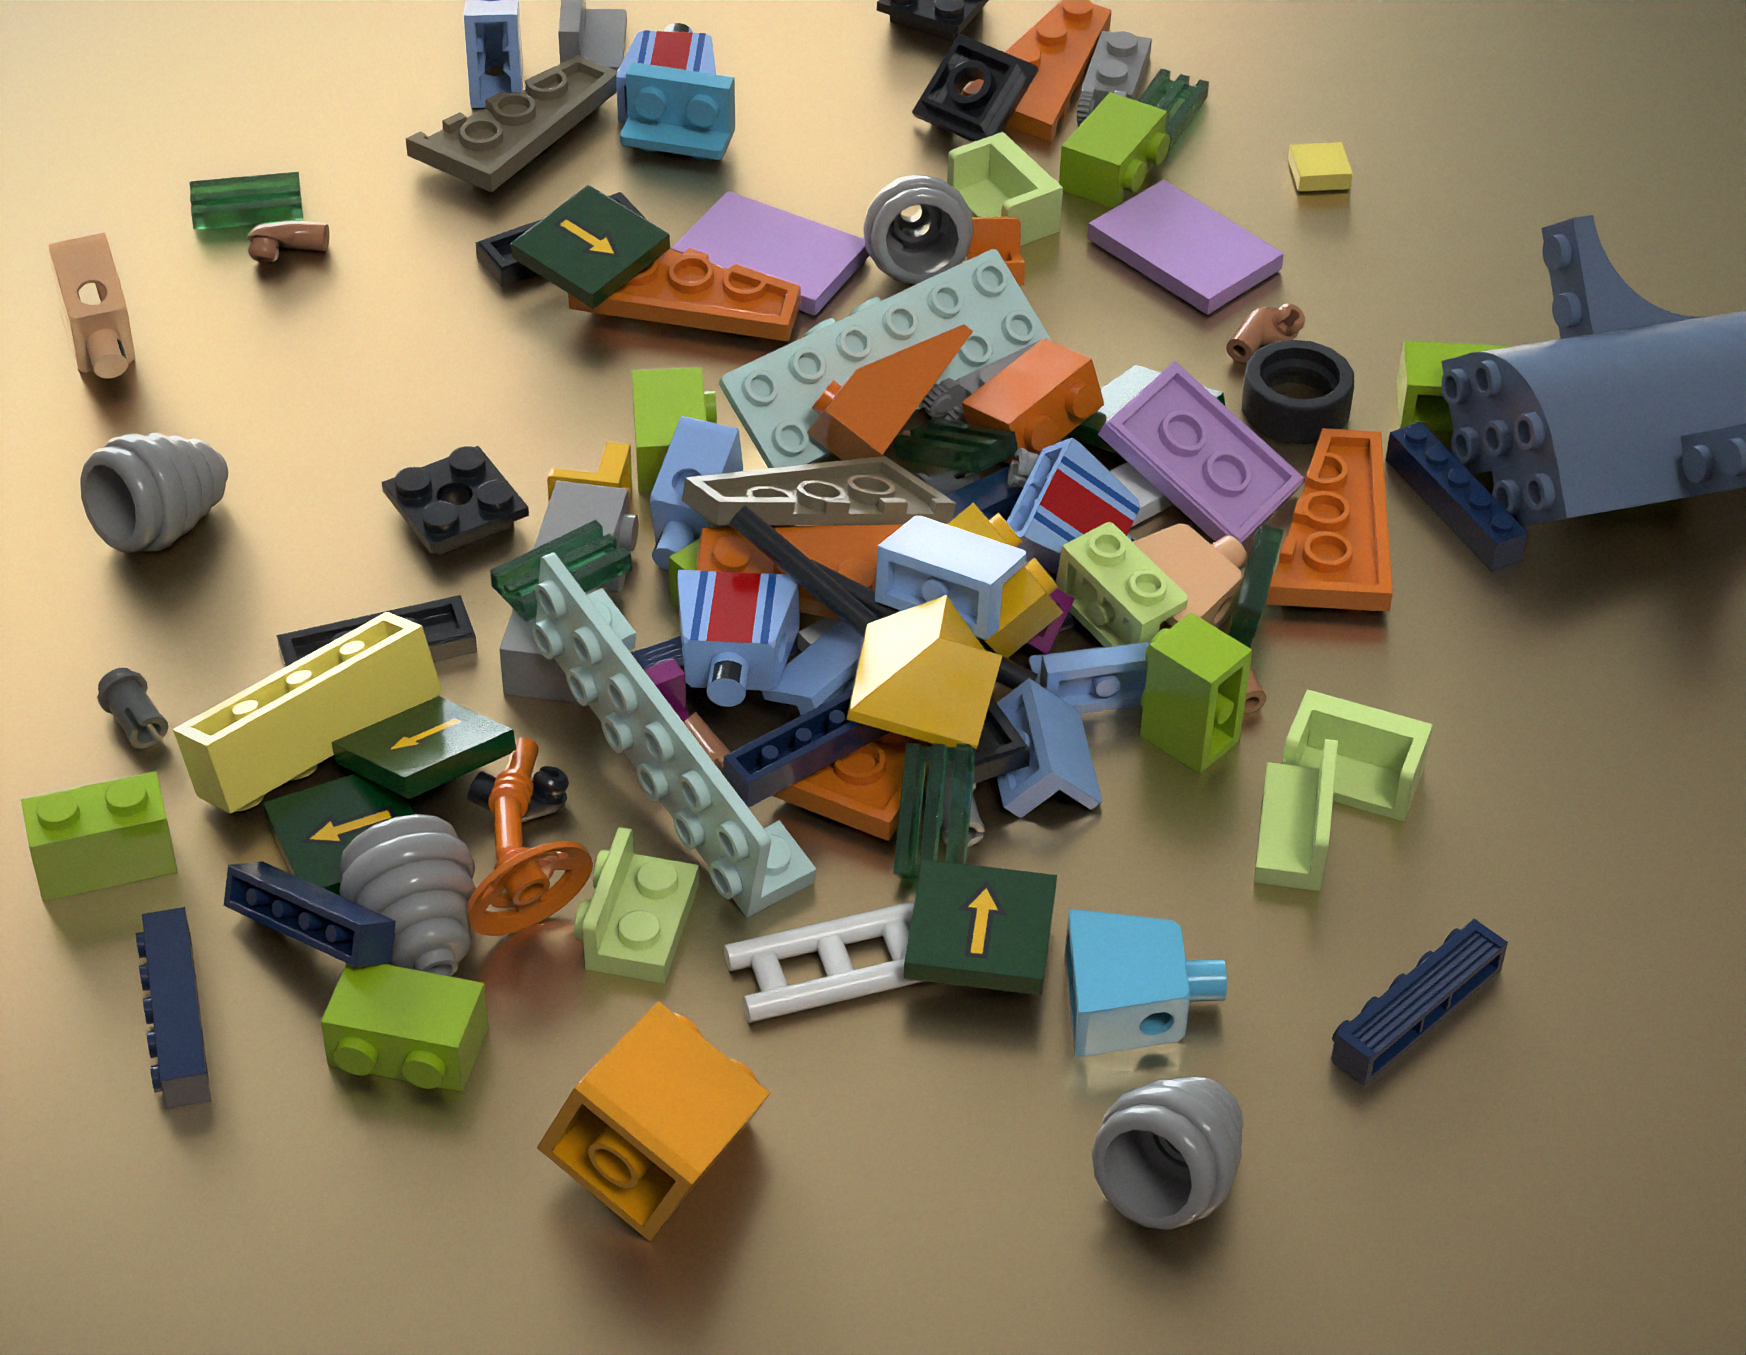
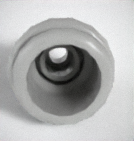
[863,174,974,285]
[80,433,229,553]
[339,814,476,976]
[1092,1076,1243,1230]

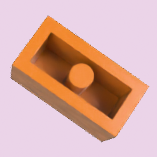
[961,338,1105,464]

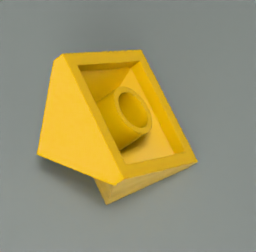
[847,595,1003,755]

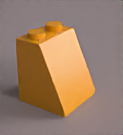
[537,1001,771,1241]

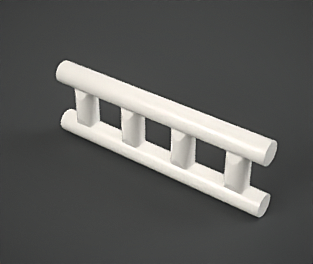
[723,901,925,1023]

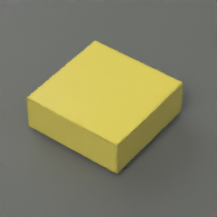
[1288,142,1353,192]

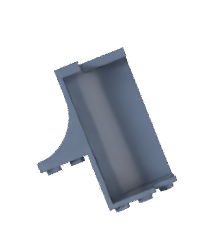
[1441,215,1746,526]

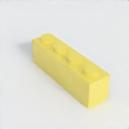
[173,612,443,814]

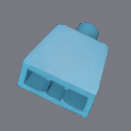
[1064,909,1227,1057]

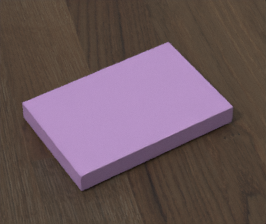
[1087,179,1284,315]
[671,191,870,316]
[1098,361,1306,544]

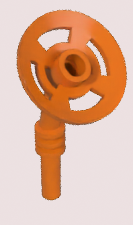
[466,737,593,936]

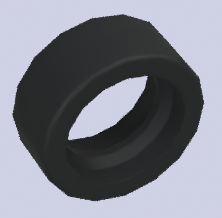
[1242,340,1354,443]

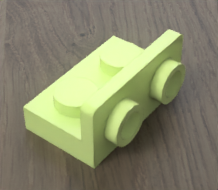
[1056,522,1189,647]
[574,827,700,984]

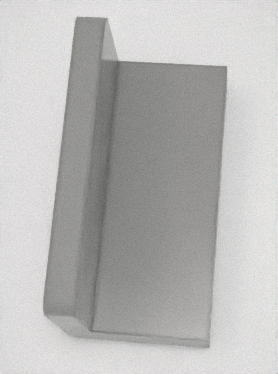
[558,0,627,71]

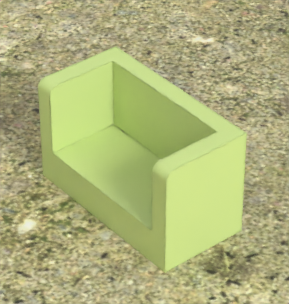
[947,132,1063,246]
[1282,689,1433,822]

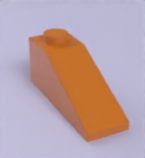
[807,324,973,460]

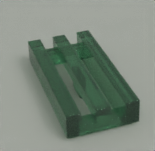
[1138,68,1209,152]
[189,171,304,230]
[893,418,1018,474]
[490,519,632,621]
[1228,524,1284,648]
[893,743,976,879]

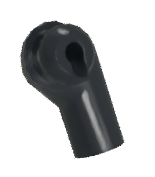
[467,766,569,823]

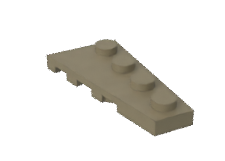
[405,55,617,192]
[682,456,956,527]

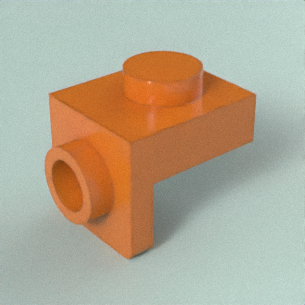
[964,217,1025,285]

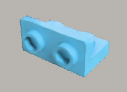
[620,62,735,160]

